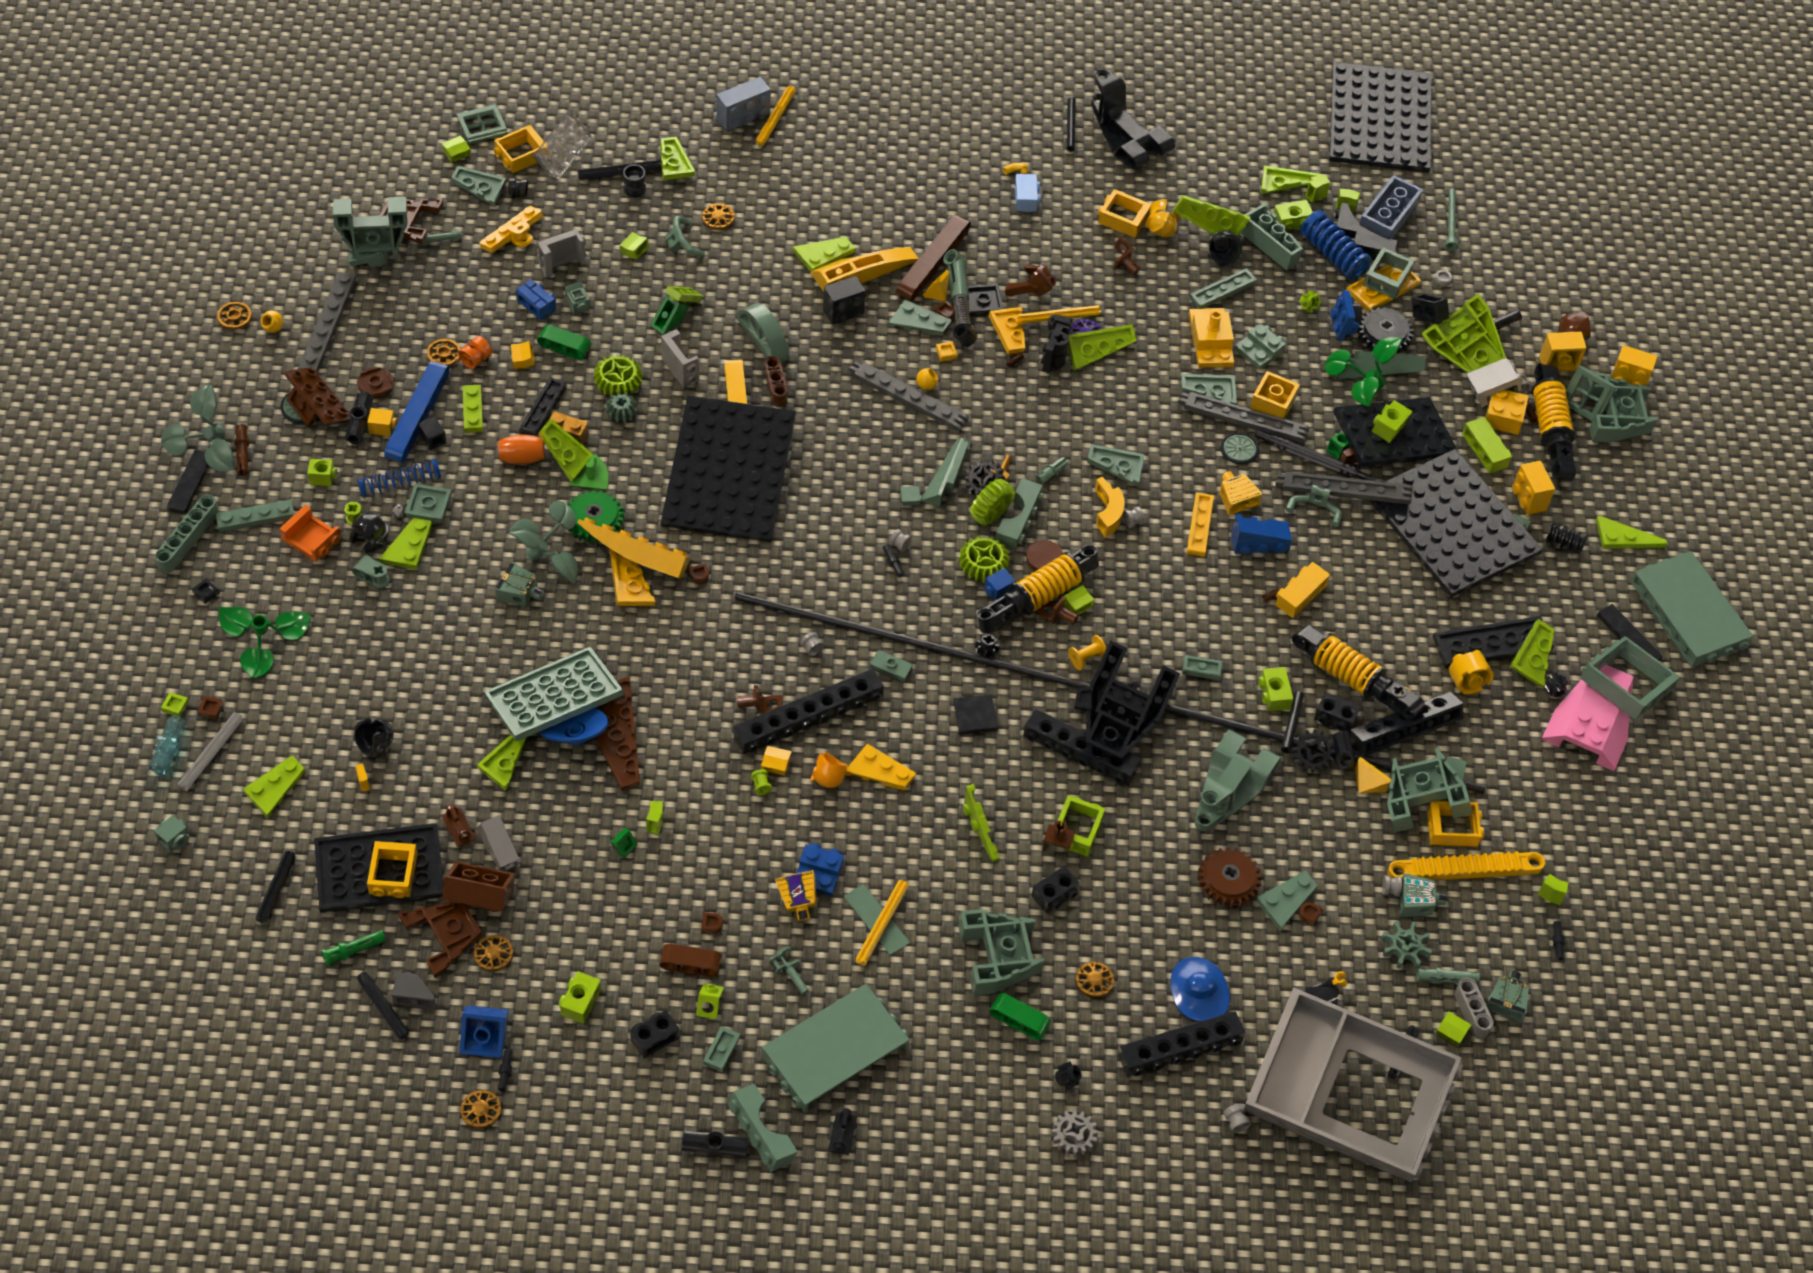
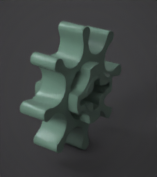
[1381,921,1432,969]

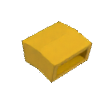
[511,341,535,369]
[761,746,791,776]

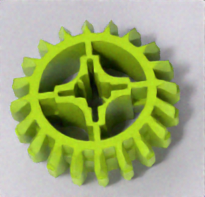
[593,354,643,396]
[970,479,1015,526]
[959,535,1010,583]

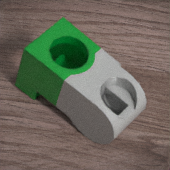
[1326,431,1351,460]

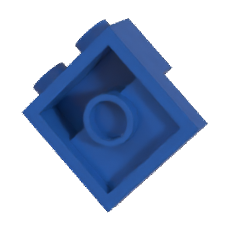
[796,843,844,897]

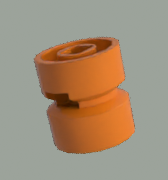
[458,336,493,369]

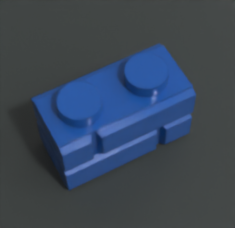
[516,279,556,320]

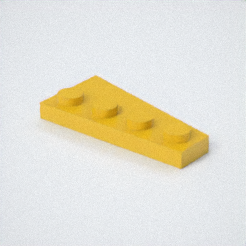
[609,548,656,606]

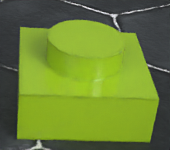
[161,692,189,717]

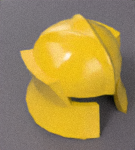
[1145,199,1182,238]

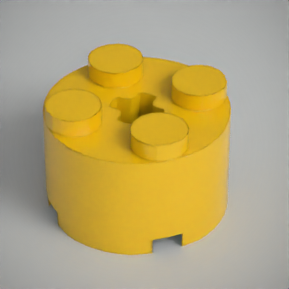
[1449,650,1494,695]

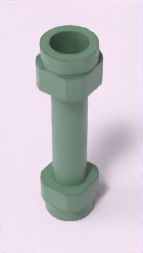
[419,229,462,246]

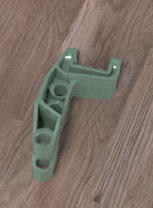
[1195,729,1281,831]

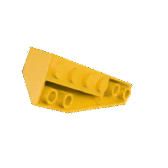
[811,247,919,292]
[578,517,691,579]

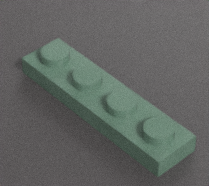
[1189,268,1257,309]
[216,499,294,532]

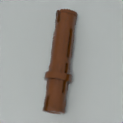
[234,424,249,476]

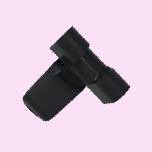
[1091,69,1176,170]

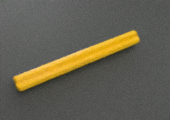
[756,85,795,146]
[1017,305,1101,324]
[856,880,908,966]

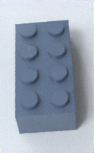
[1360,175,1423,239]

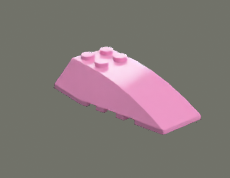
[1541,665,1634,771]

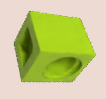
[307,459,337,486]

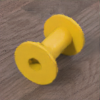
[1068,635,1106,670]

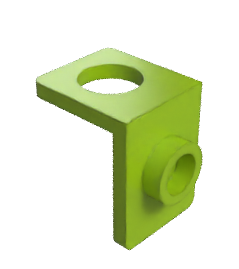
[696,984,724,1019]

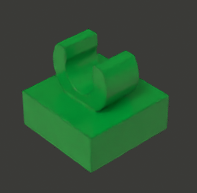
[610,828,638,858]

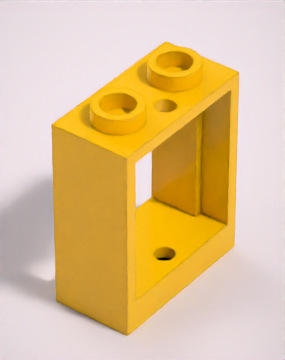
[494,125,548,174]
[1097,189,1151,238]
[1427,801,1484,847]
[367,841,418,898]

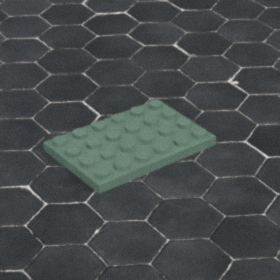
[484,647,624,742]

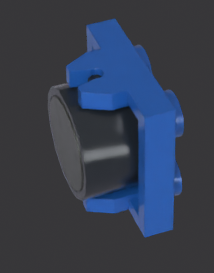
[1330,290,1362,340]

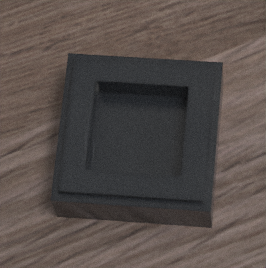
[191,578,220,604]

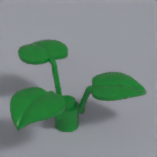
[1324,337,1402,407]
[218,606,311,678]

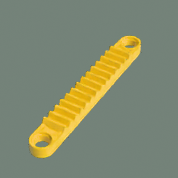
[1387,851,1545,881]

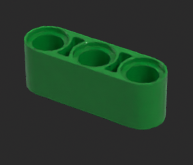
[537,325,592,360]
[989,993,1052,1040]

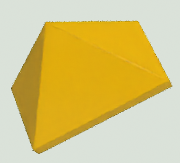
[923,270,950,302]
[1355,757,1391,793]

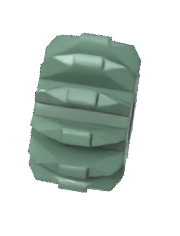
[606,393,637,423]

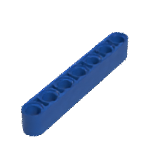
[384,361,450,463]

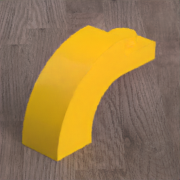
[1094,477,1125,538]

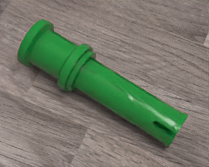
[321,930,386,967]

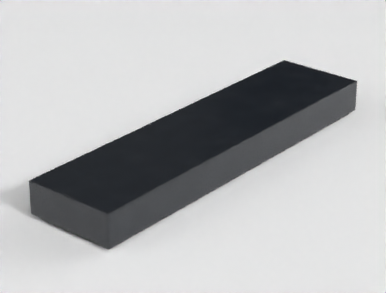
[519,377,567,436]
[167,450,209,515]
[1597,604,1663,661]

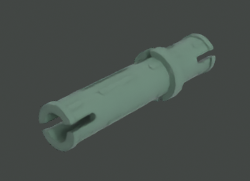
[1416,967,1480,985]

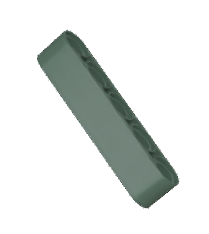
[155,495,218,574]

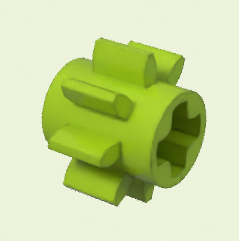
[1299,290,1322,313]

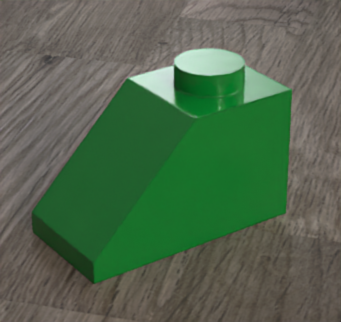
[650,295,690,335]

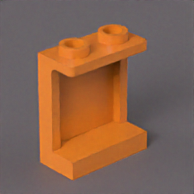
[279,505,342,562]

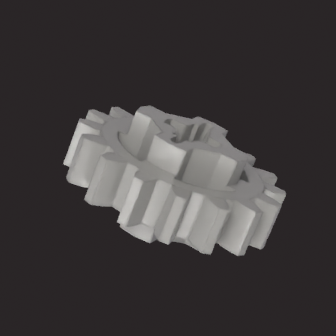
[1051,1110,1098,1157]

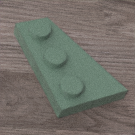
[451,166,507,207]
[888,300,952,336]
[1180,374,1237,405]
[1087,444,1145,487]
[1256,870,1318,931]

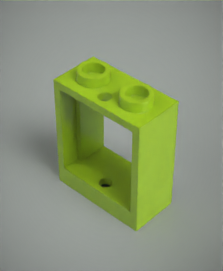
[1058,795,1106,857]

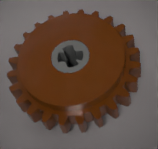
[1197,847,1262,908]

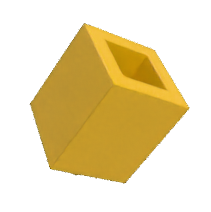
[367,408,397,436]

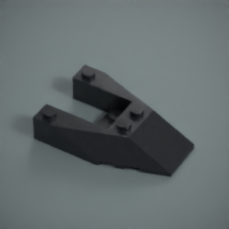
[1085,640,1181,759]

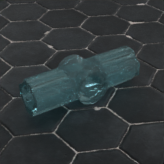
[149,715,186,775]

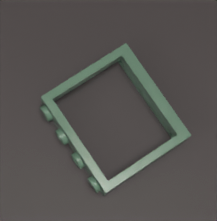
[1580,636,1680,720]

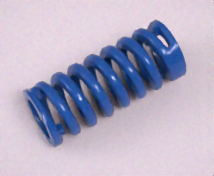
[1300,210,1372,280]

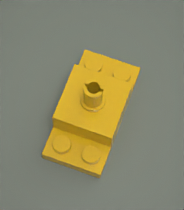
[1189,308,1234,368]

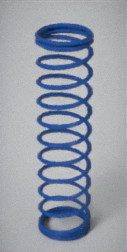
[357,458,441,498]

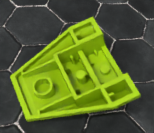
[1421,293,1506,373]

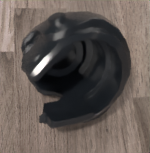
[1207,229,1242,266]
[349,513,389,553]
[354,718,394,758]

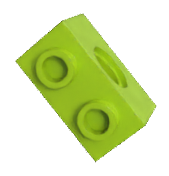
[1273,200,1313,231]
[1372,400,1412,443]
[1258,667,1293,711]
[558,971,601,1024]

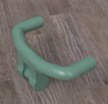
[665,216,705,258]
[1286,485,1342,527]

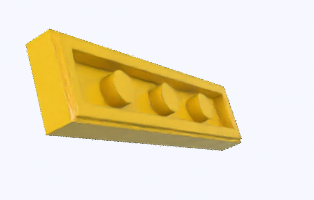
[1186,492,1214,557]

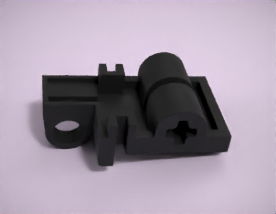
[1041,315,1071,374]

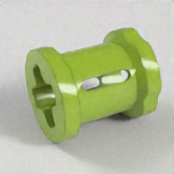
[344,502,362,526]
[751,769,772,796]

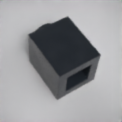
[418,417,446,450]

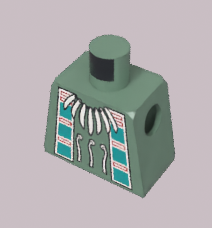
[1400,873,1447,917]

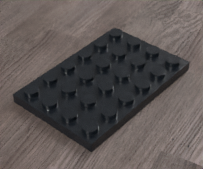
[1333,397,1458,467]
[314,823,444,913]

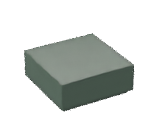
[900,486,921,505]

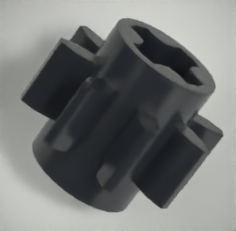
[975,634,1000,658]
[1543,673,1569,697]
[1055,1061,1082,1090]

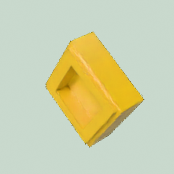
[935,341,958,362]
[355,763,370,792]

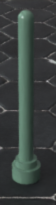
[1445,189,1459,252]

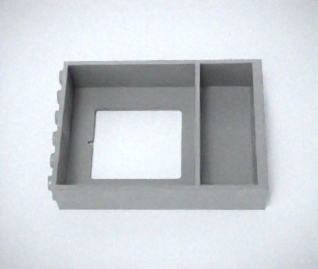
[1245,987,1463,1182]

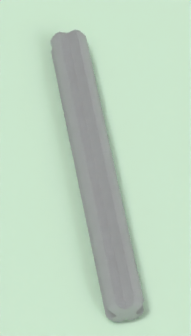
[177,712,243,791]

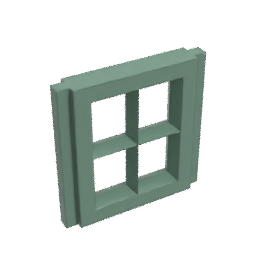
[456,104,508,144]
[1566,365,1616,421]

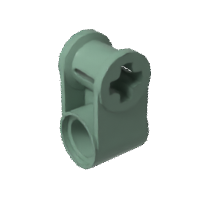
[352,555,390,588]

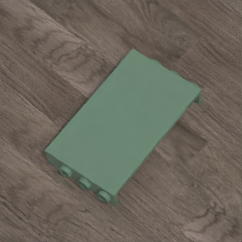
[1631,551,1753,668]
[762,984,910,1114]

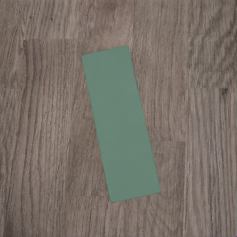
[844,884,910,955]

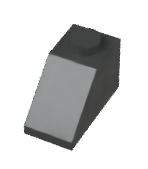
[392,972,436,1009]

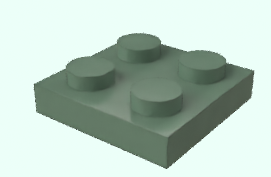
[405,484,452,523]

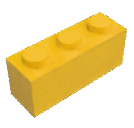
[1275,562,1330,618]

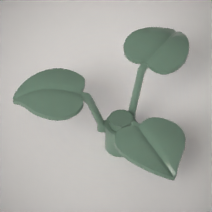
[161,385,235,471]
[508,501,579,584]

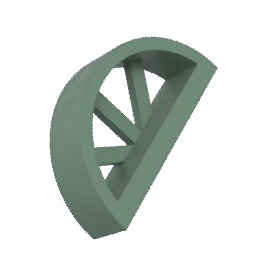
[737,303,789,363]

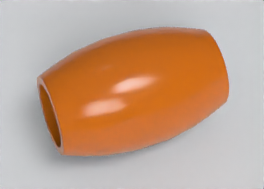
[498,435,545,465]

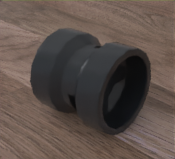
[508,178,528,197]

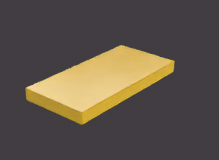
[1346,265,1421,313]

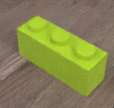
[1462,417,1512,474]

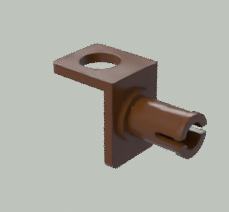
[1113,236,1141,276]
[1036,596,1079,625]
[737,685,783,715]
[1042,821,1075,851]

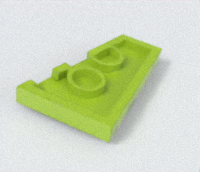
[660,137,695,180]
[538,419,594,481]
[243,755,305,818]

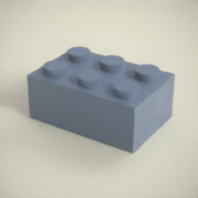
[716,77,771,131]

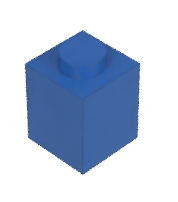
[984,568,1015,600]

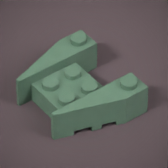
[333,197,408,259]
[1580,373,1658,443]
[1387,748,1473,833]
[957,909,1045,996]

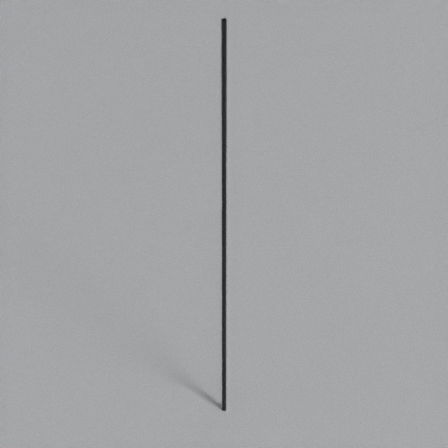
[735,592,1486,794]

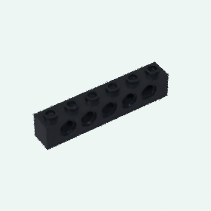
[1351,692,1464,757]
[1023,709,1141,786]
[1118,1011,1245,1077]

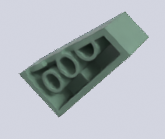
[1241,203,1303,270]

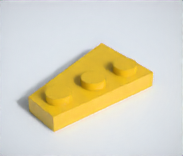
[989,307,1025,355]
[845,744,916,791]

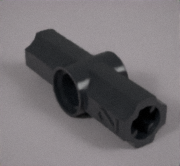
[345,391,373,445]
[681,1131,748,1159]

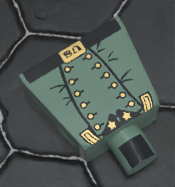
[495,562,544,606]
[1486,971,1529,1023]

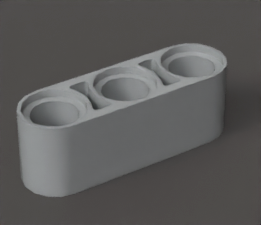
[1454,978,1493,1039]

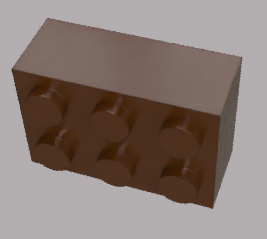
[442,861,515,912]

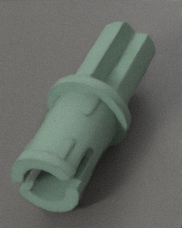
[1035,457,1069,485]

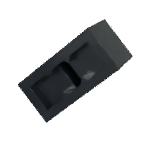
[1411,293,1450,324]
[1314,692,1361,734]
[1031,866,1080,913]
[630,1010,680,1059]

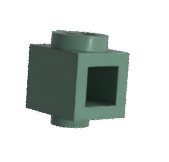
[154,815,190,853]

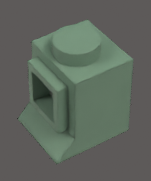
[565,281,590,314]

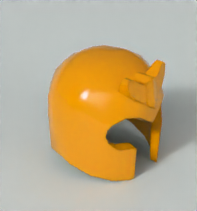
[810,752,848,788]

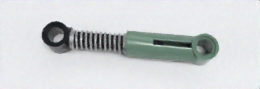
[943,249,977,347]

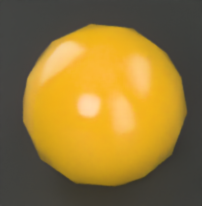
[261,310,284,333]
[916,368,939,391]

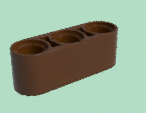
[764,356,788,407]
[659,944,722,977]

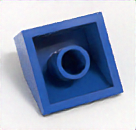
[459,1005,509,1058]

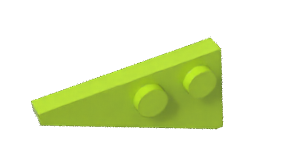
[1261,165,1323,194]
[1596,516,1667,549]
[477,735,527,790]
[962,784,1000,862]

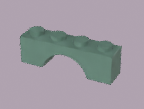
[995,478,1044,551]
[728,1084,798,1172]

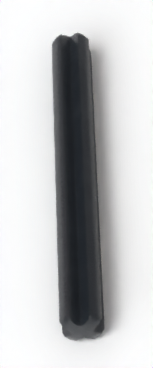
[578,160,662,180]

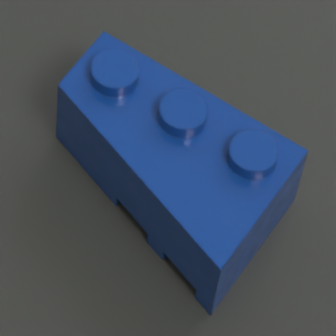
[1231,514,1292,554]

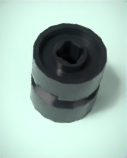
[623,164,646,197]

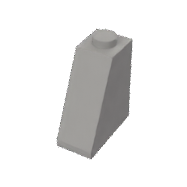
[477,815,519,871]

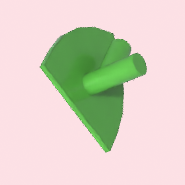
[570,454,609,490]

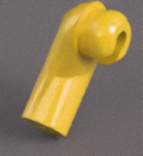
[1003,163,1029,175]

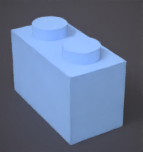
[1015,174,1041,212]

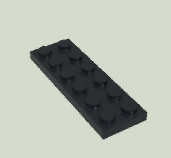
[1433,616,1554,668]

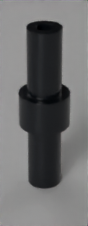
[883,544,904,578]
[1552,921,1565,961]
[498,1049,513,1092]

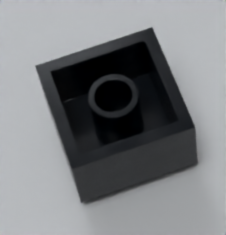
[823,276,865,325]

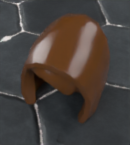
[1558,311,1591,341]

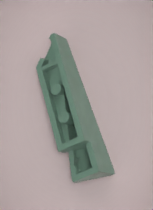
[1338,351,1426,379]
[920,438,972,507]

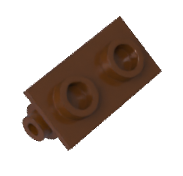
[441,804,476,847]

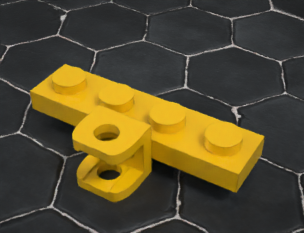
[479,206,543,253]

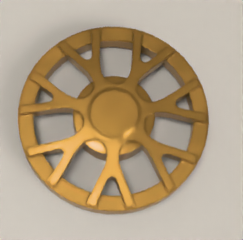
[702,203,735,230]
[217,302,252,330]
[427,339,461,366]
[474,935,513,971]
[1075,962,1114,998]
[461,1090,501,1129]

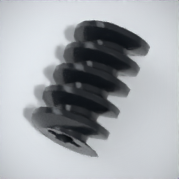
[1546,522,1588,555]

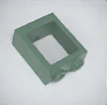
[1363,247,1414,299]

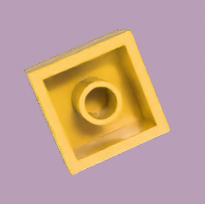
[1539,332,1586,372]
[1611,345,1657,386]
[1250,371,1300,419]
[1485,389,1529,435]
[1512,461,1555,515]

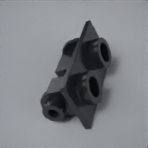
[828,1108,857,1155]

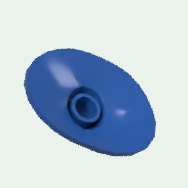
[540,708,609,746]
[1170,957,1230,1022]

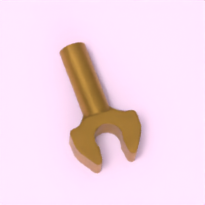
[992,454,1012,482]

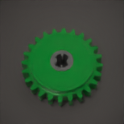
[568,490,624,543]

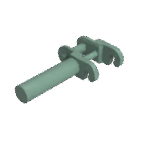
[769,946,809,995]

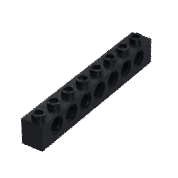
[733,669,884,754]

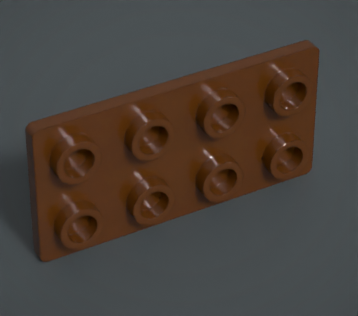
[284,367,351,426]

